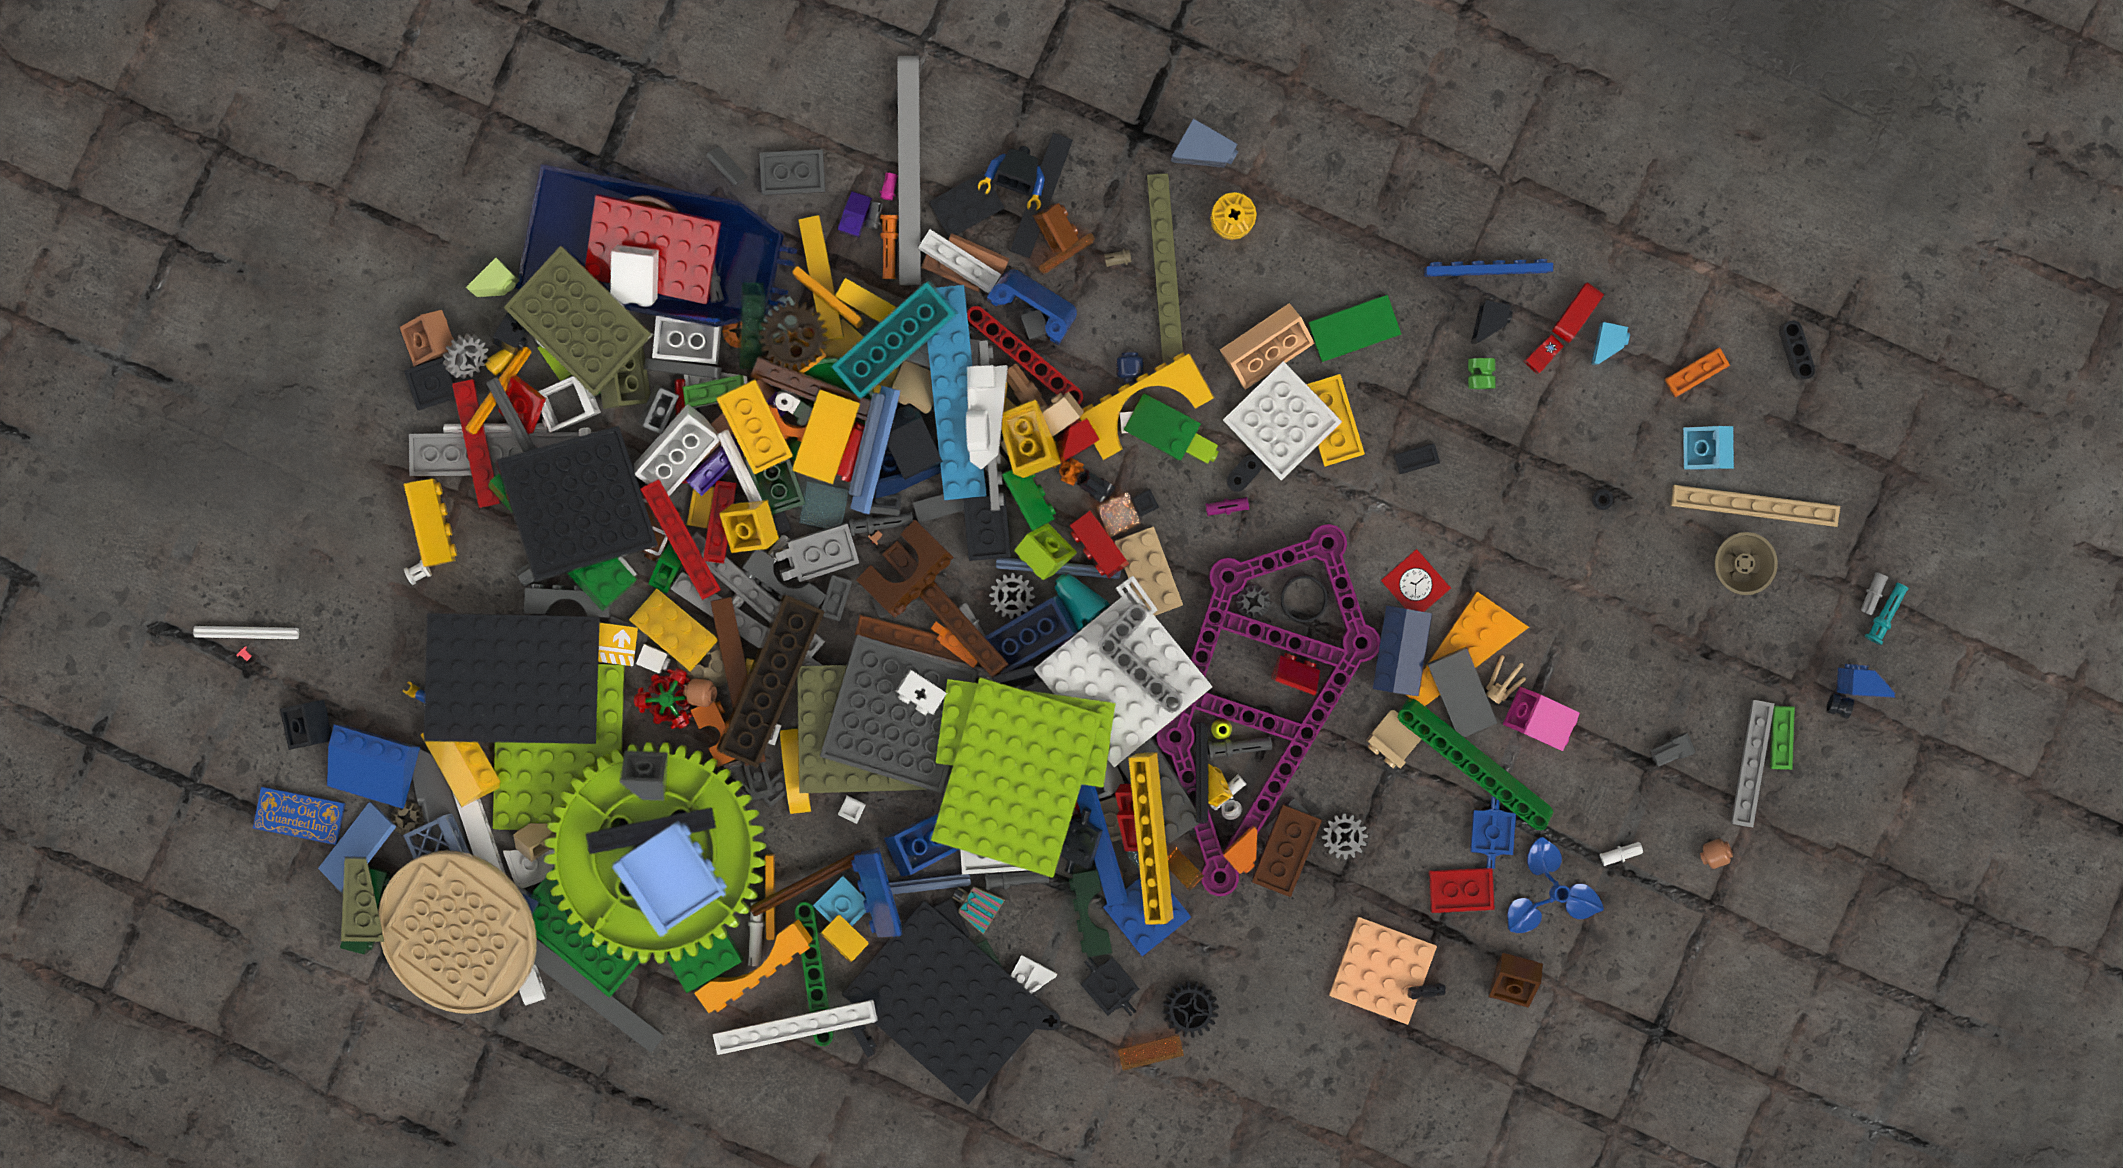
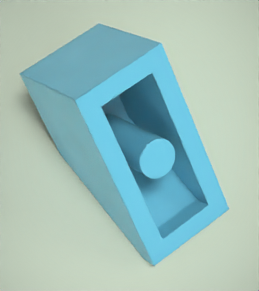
[1591,322,1630,365]

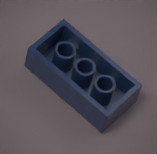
[985,595,1079,674]

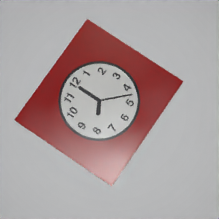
[1381,549,1451,612]

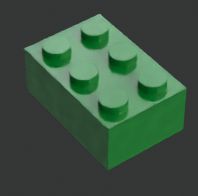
[667,925,744,993]

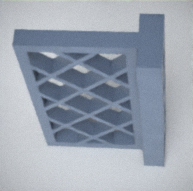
[404,813,470,859]

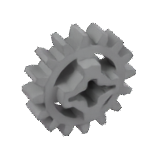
[443,333,488,379]
[989,573,1035,619]
[1321,813,1368,860]

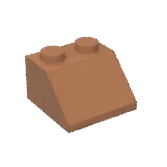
[400,310,454,367]

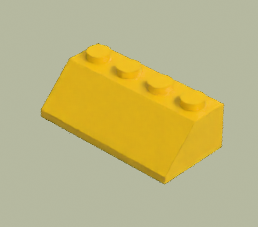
[404,479,457,567]
[421,732,500,808]

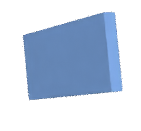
[318,802,397,893]

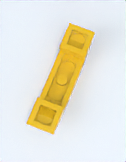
[780,728,811,814]

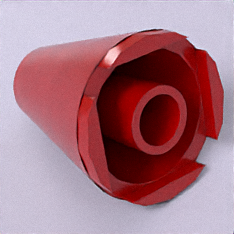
[837,422,865,483]

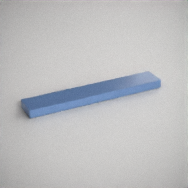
[850,385,900,514]

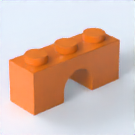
[690,700,734,767]

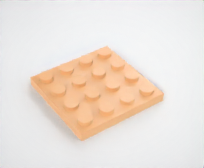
[1329,917,1437,1025]

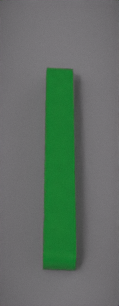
[1398,699,1553,830]

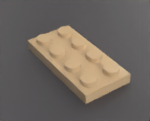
[1114,527,1183,616]

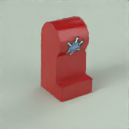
[1523,334,1564,374]

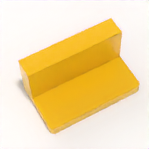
[820,915,868,962]

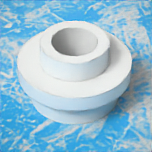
[1222,799,1242,820]

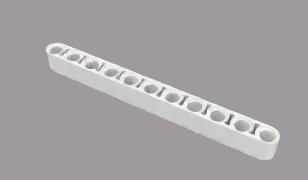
[453,794,546,1005]

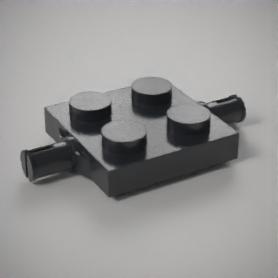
[1060,807,1103,874]
[1080,956,1140,1016]

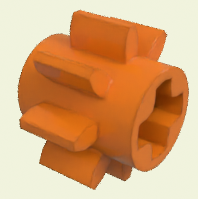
[1059,458,1084,486]

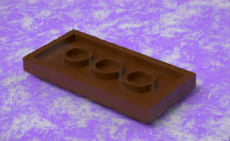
[1251,804,1322,897]

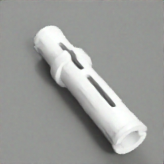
[748,902,765,966]

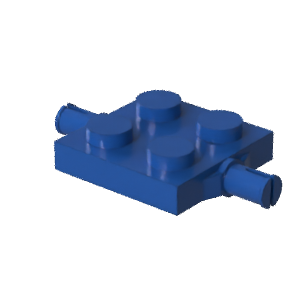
[1470,796,1516,868]

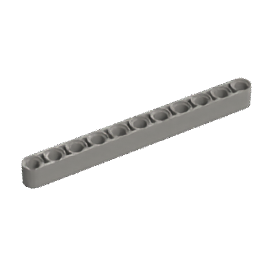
[898,56,921,285]

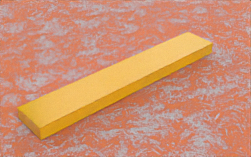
[799,215,844,342]

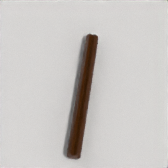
[750,850,862,916]

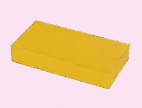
[687,487,715,529]

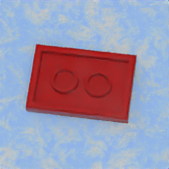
[1429,868,1494,913]

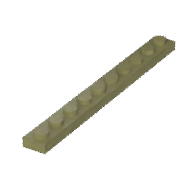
[1147,173,1183,366]

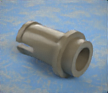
[1104,248,1132,267]

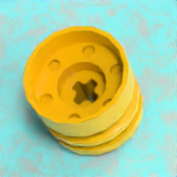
[1210,192,1256,240]

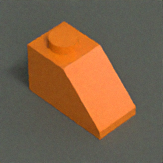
[1222,826,1257,874]

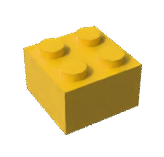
[719,500,779,553]

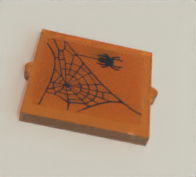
[1096,491,1141,537]

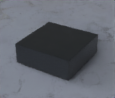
[1131,489,1159,517]

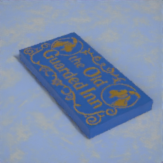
[253,787,345,845]

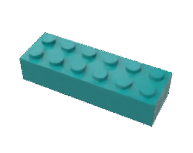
[832,281,958,399]

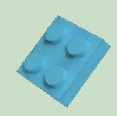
[813,875,867,926]

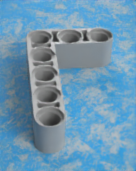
[1098,604,1183,713]

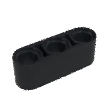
[1779,320,1815,380]

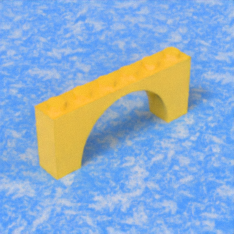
[1080,352,1215,460]

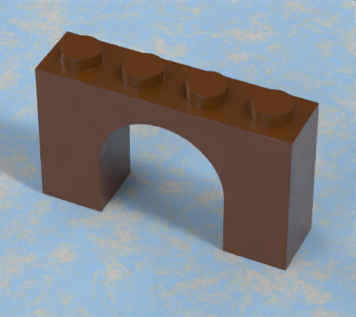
[856,520,954,618]

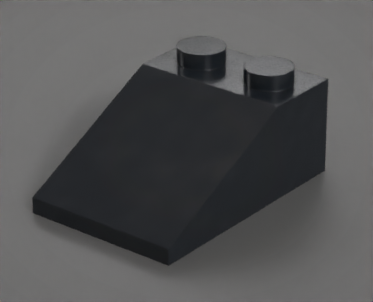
[887,403,943,480]

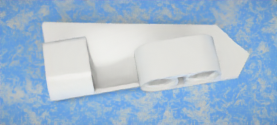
[966,365,1007,469]

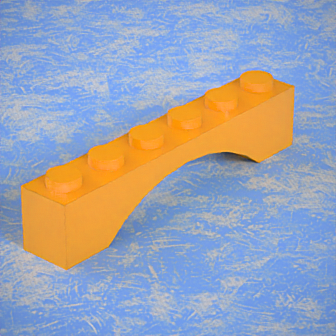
[694,919,813,1013]

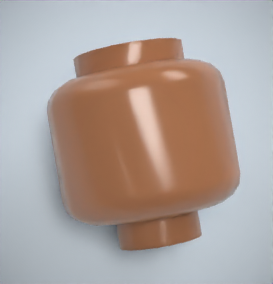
[684,678,717,707]
[1700,839,1733,869]

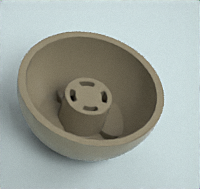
[1714,532,1778,595]
[675,628,727,688]

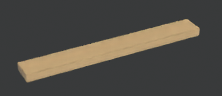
[1670,485,1840,527]

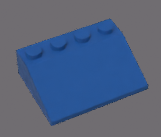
[327,725,420,809]
[851,847,902,937]

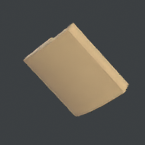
[891,361,934,414]

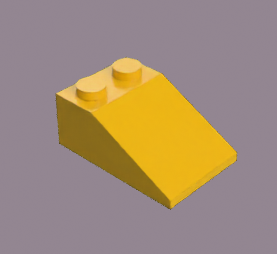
[1001,400,1061,478]

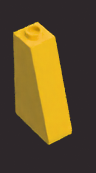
[835,278,897,323]

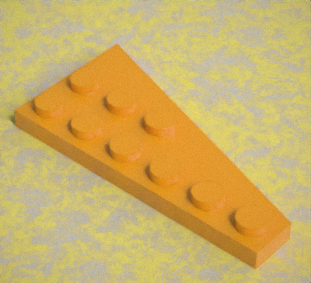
[1406,591,1529,706]

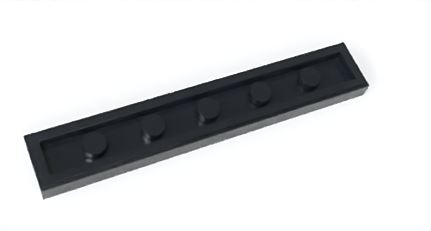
[1010,132,1073,259]
[585,807,716,854]

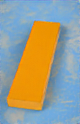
[792,266,864,329]
[765,854,776,940]

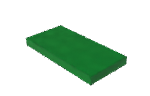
[1308,295,1401,362]

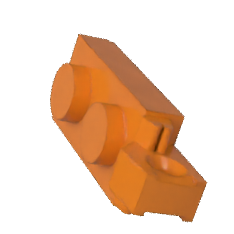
[931,622,978,668]

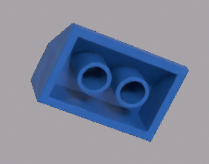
[1837,664,1895,697]

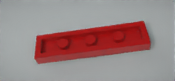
[703,481,737,564]

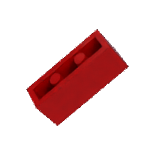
[1070,511,1129,578]

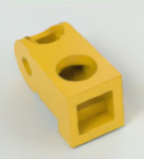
[1208,764,1233,807]

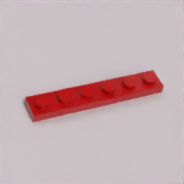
[452,379,501,508]
[640,479,721,600]

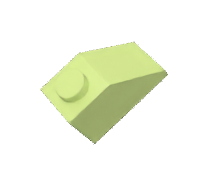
[466,258,520,297]

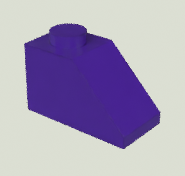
[838,192,872,238]

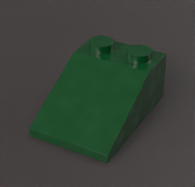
[745,440,806,515]

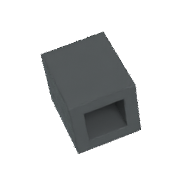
[1021,307,1047,341]

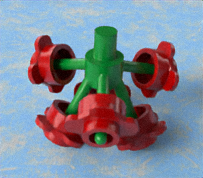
[634,668,693,729]

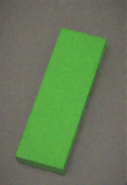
[683,375,744,407]
[1770,706,1795,770]

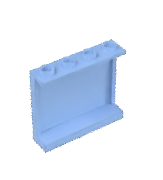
[613,820,727,937]

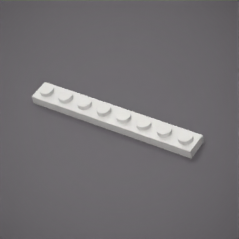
[713,1000,878,1055]

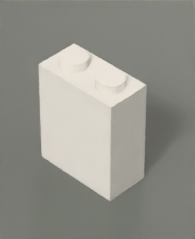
[611,245,659,306]

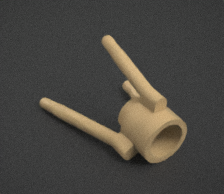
[1486,655,1526,704]

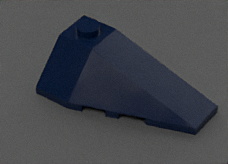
[874,446,941,498]

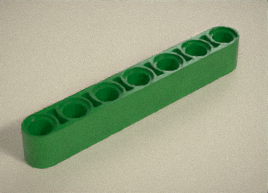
[795,900,834,1046]

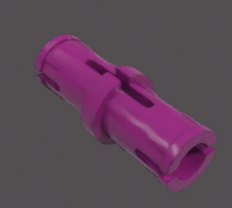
[1205,497,1249,516]

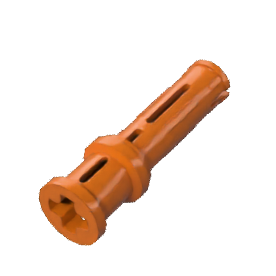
[880,215,899,279]

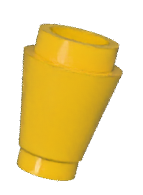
[484,349,515,376]

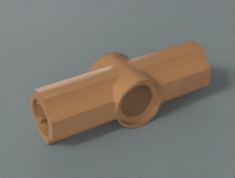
[1006,364,1047,407]

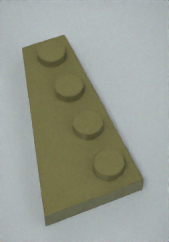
[341,856,384,942]

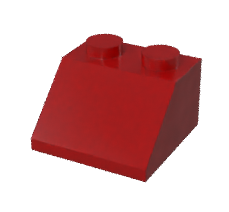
[1053,418,1100,468]

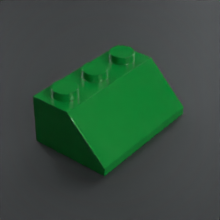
[1002,470,1056,531]

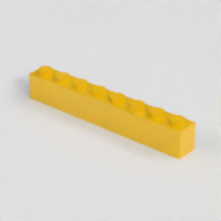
[1129,752,1173,924]

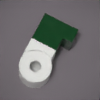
[775,389,814,427]

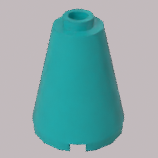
[1055,574,1111,632]

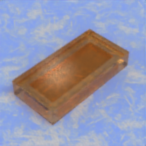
[1167,847,1204,891]

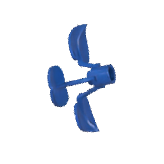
[1507,837,1604,933]

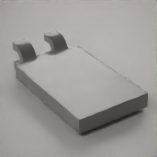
[773,522,859,582]

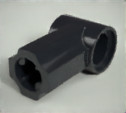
[1076,469,1116,505]

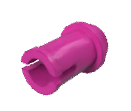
[879,173,898,201]

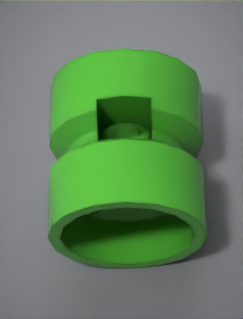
[1468,358,1496,389]

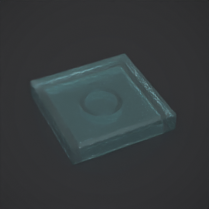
[799,482,849,528]

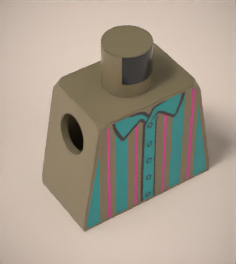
[952,885,1005,934]

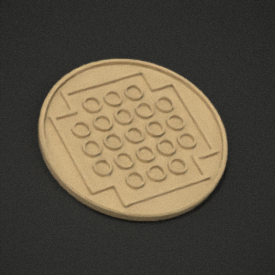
[378,851,537,1014]

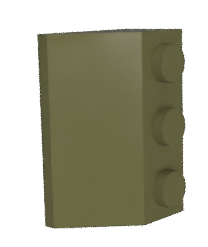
[600,346,650,409]

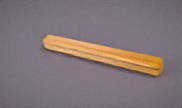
[465,346,532,435]

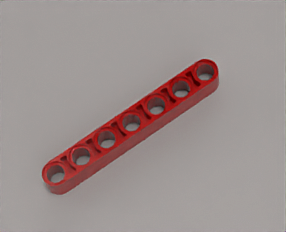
[967,306,1083,404]

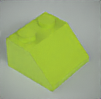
[1014,523,1077,580]

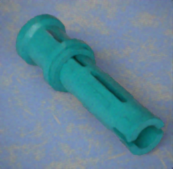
[1865,582,1909,645]

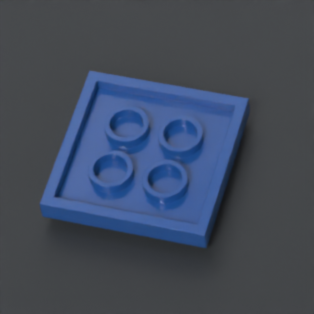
[1103,876,1191,956]

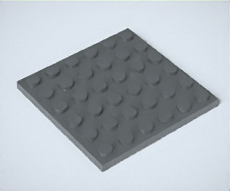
[820,635,978,793]

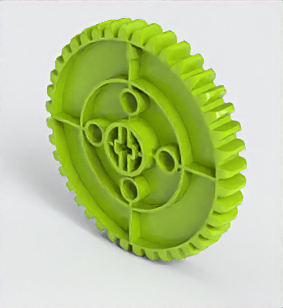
[544,742,766,964]

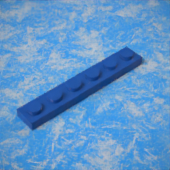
[1424,259,1553,277]

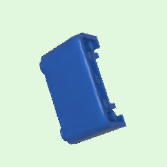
[987,269,1077,346]

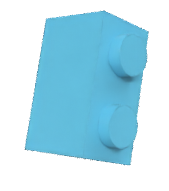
[1683,426,1734,470]

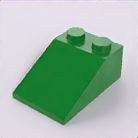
[1124,393,1201,461]

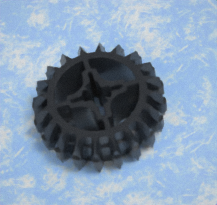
[1162,980,1219,1038]

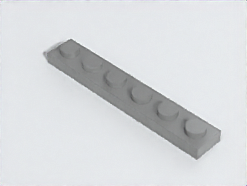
[1731,700,1774,827]

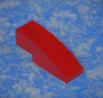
[1115,784,1138,851]

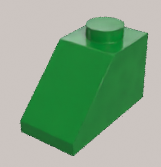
[648,543,683,594]

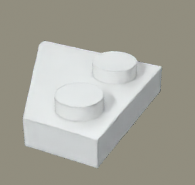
[1011,955,1057,993]

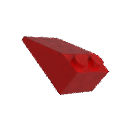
[1270,653,1320,695]

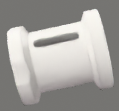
[404,560,432,585]

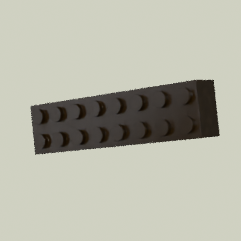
[716,593,825,768]

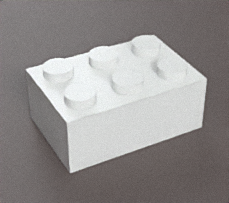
[652,316,722,365]

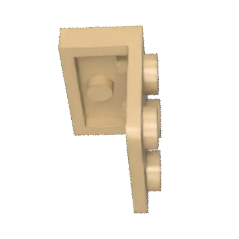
[1366,710,1421,769]

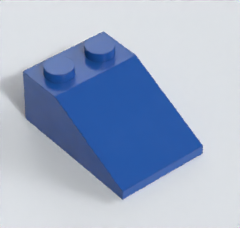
[884,813,960,876]

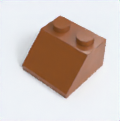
[1033,203,1079,253]

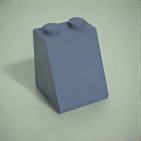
[1170,119,1238,168]

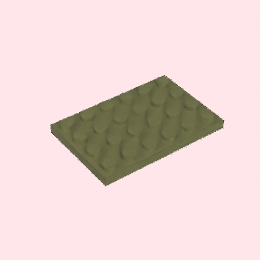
[504,246,653,396]

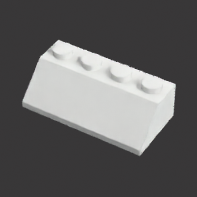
[634,404,719,496]

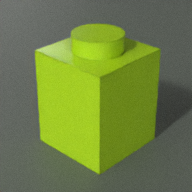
[1185,433,1219,464]

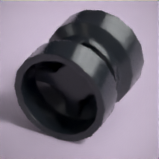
[1826,693,1854,719]

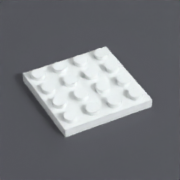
[1223,361,1342,480]

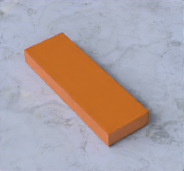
[1664,347,1730,397]

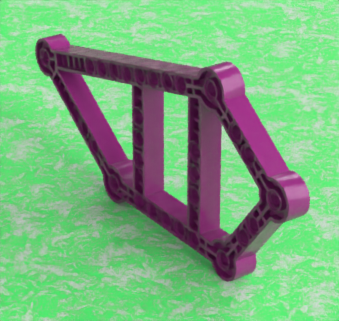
[1156,524,1381,896]

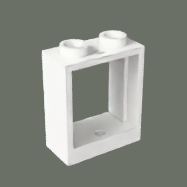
[538,376,601,432]

